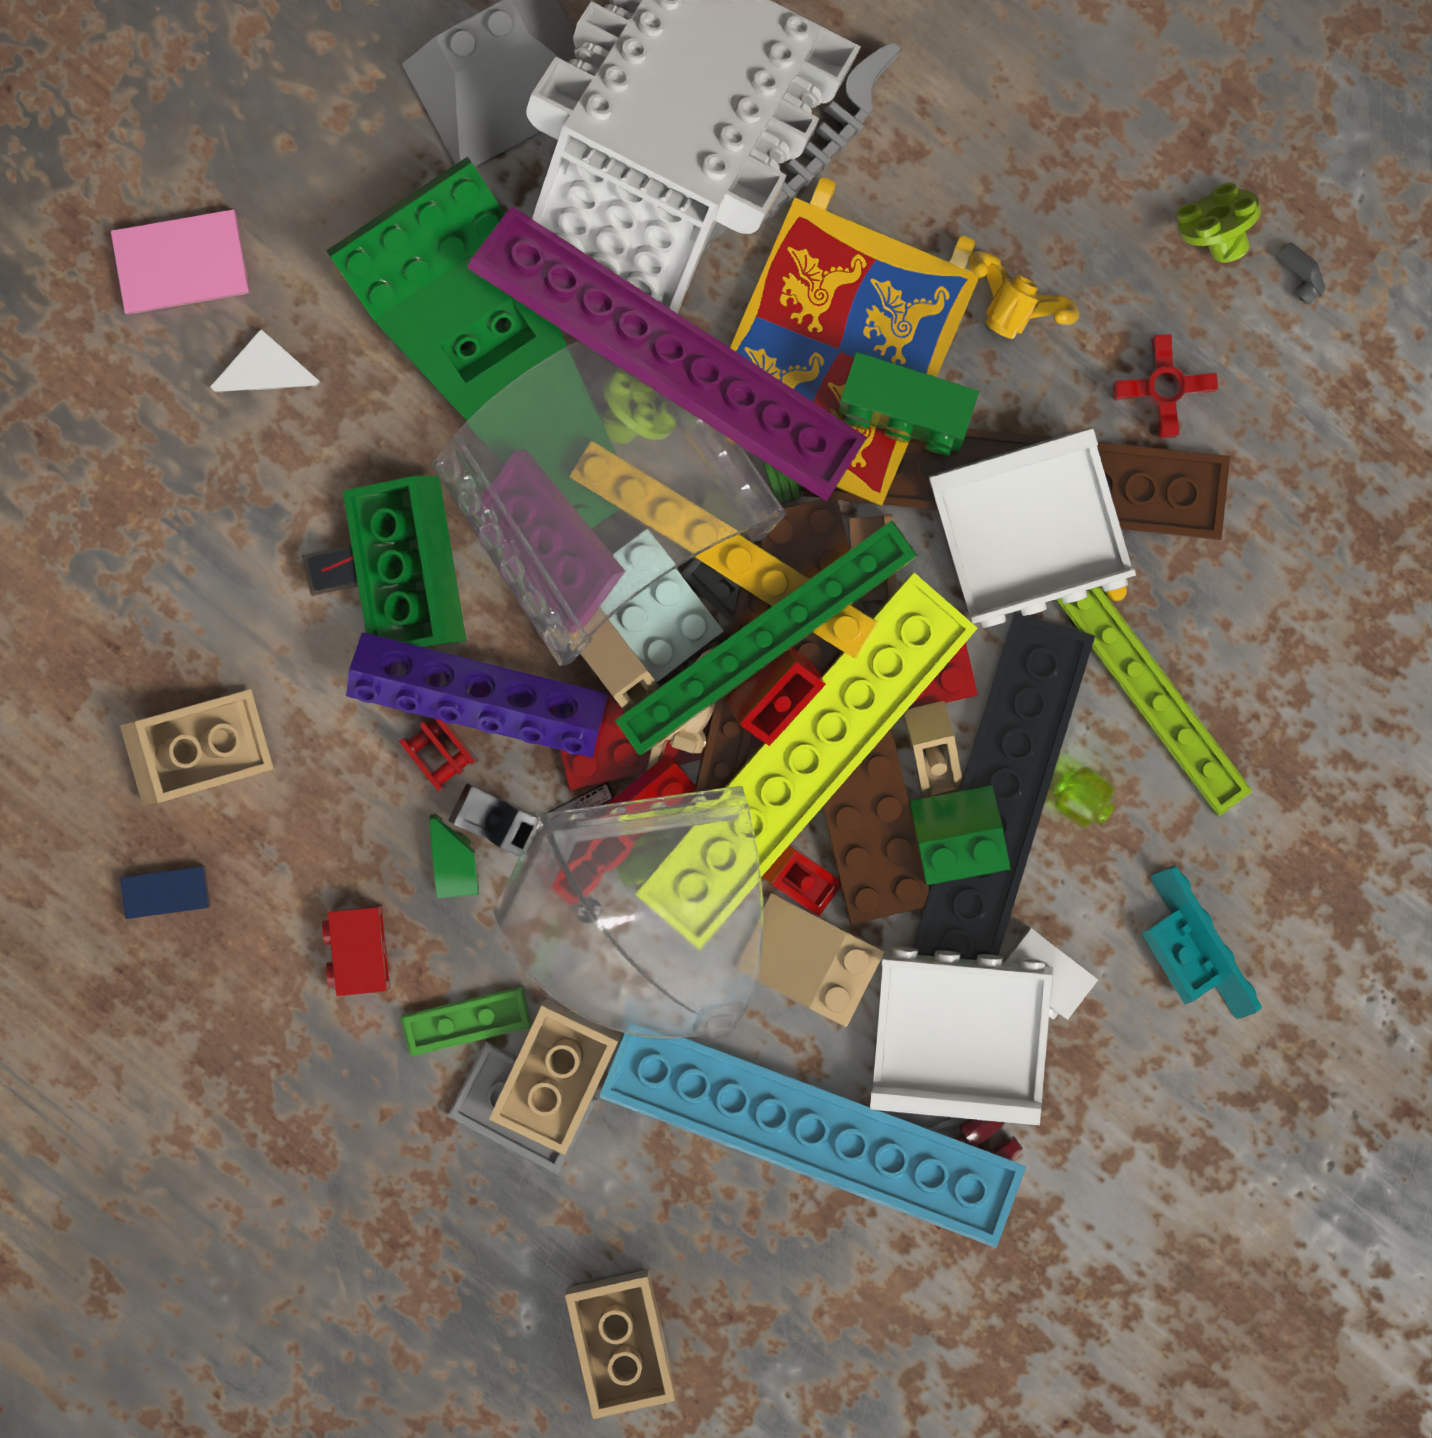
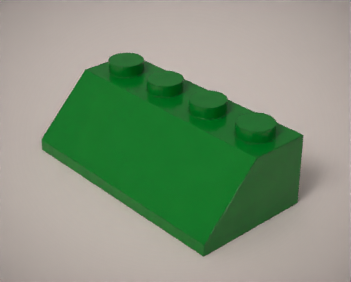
[343,476,467,648]

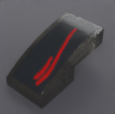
[302,545,358,597]

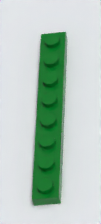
[615,521,918,755]

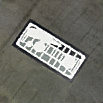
[538,782,614,830]

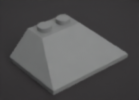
[402,0,577,168]

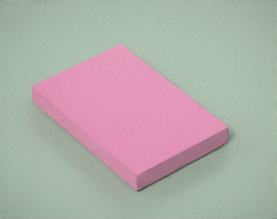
[111,209,250,315]

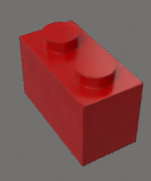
[726,647,826,746]
[322,905,391,996]

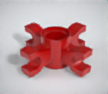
[1113,334,1218,439]

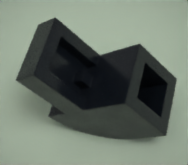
[448,783,554,864]

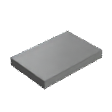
[447,1041,597,1175]

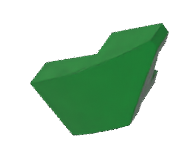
[429,814,479,898]

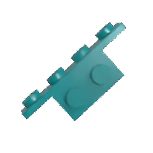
[1141,865,1262,1019]

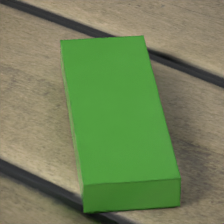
[400,986,533,1057]

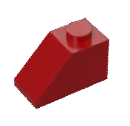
[762,844,841,916]

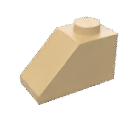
[904,701,963,798]

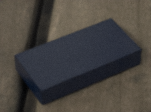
[120,866,210,919]

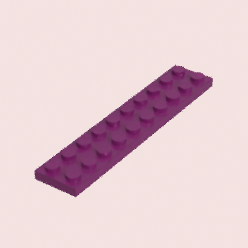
[467,206,867,501]

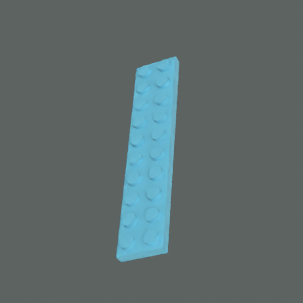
[600,1018,1026,1248]

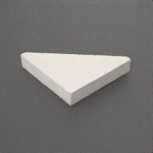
[210,329,320,393]

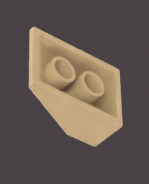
[120,689,274,806]
[734,892,885,1027]
[489,998,622,1155]

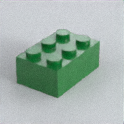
[838,352,979,456]

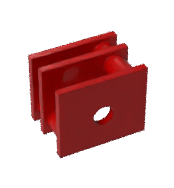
[398,718,479,791]

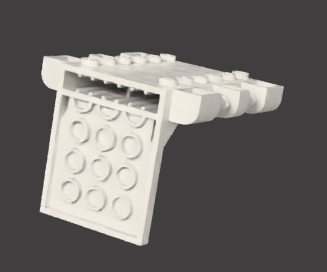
[526,0,861,314]

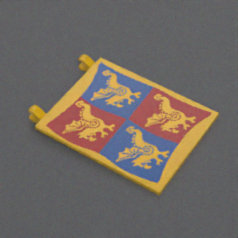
[696,177,979,507]

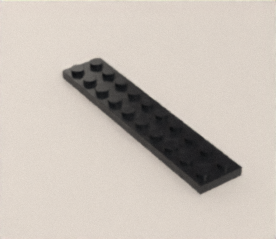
[912,612,1095,960]

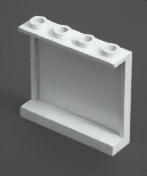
[928,427,1136,628]
[870,947,1053,1125]

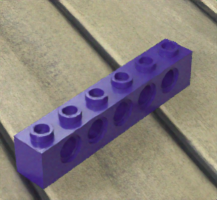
[346,632,608,758]

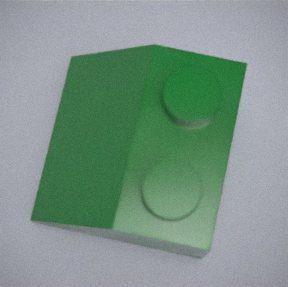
[910,785,1011,885]

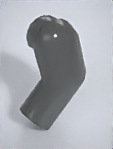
[1278,242,1326,305]

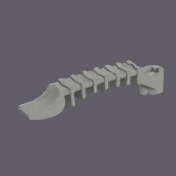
[702,42,902,253]

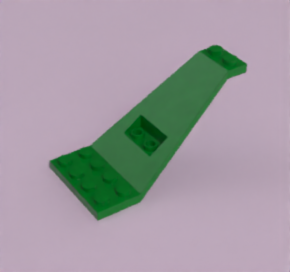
[326,156,620,529]

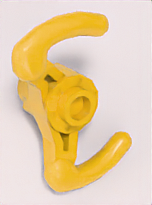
[968,251,1080,339]

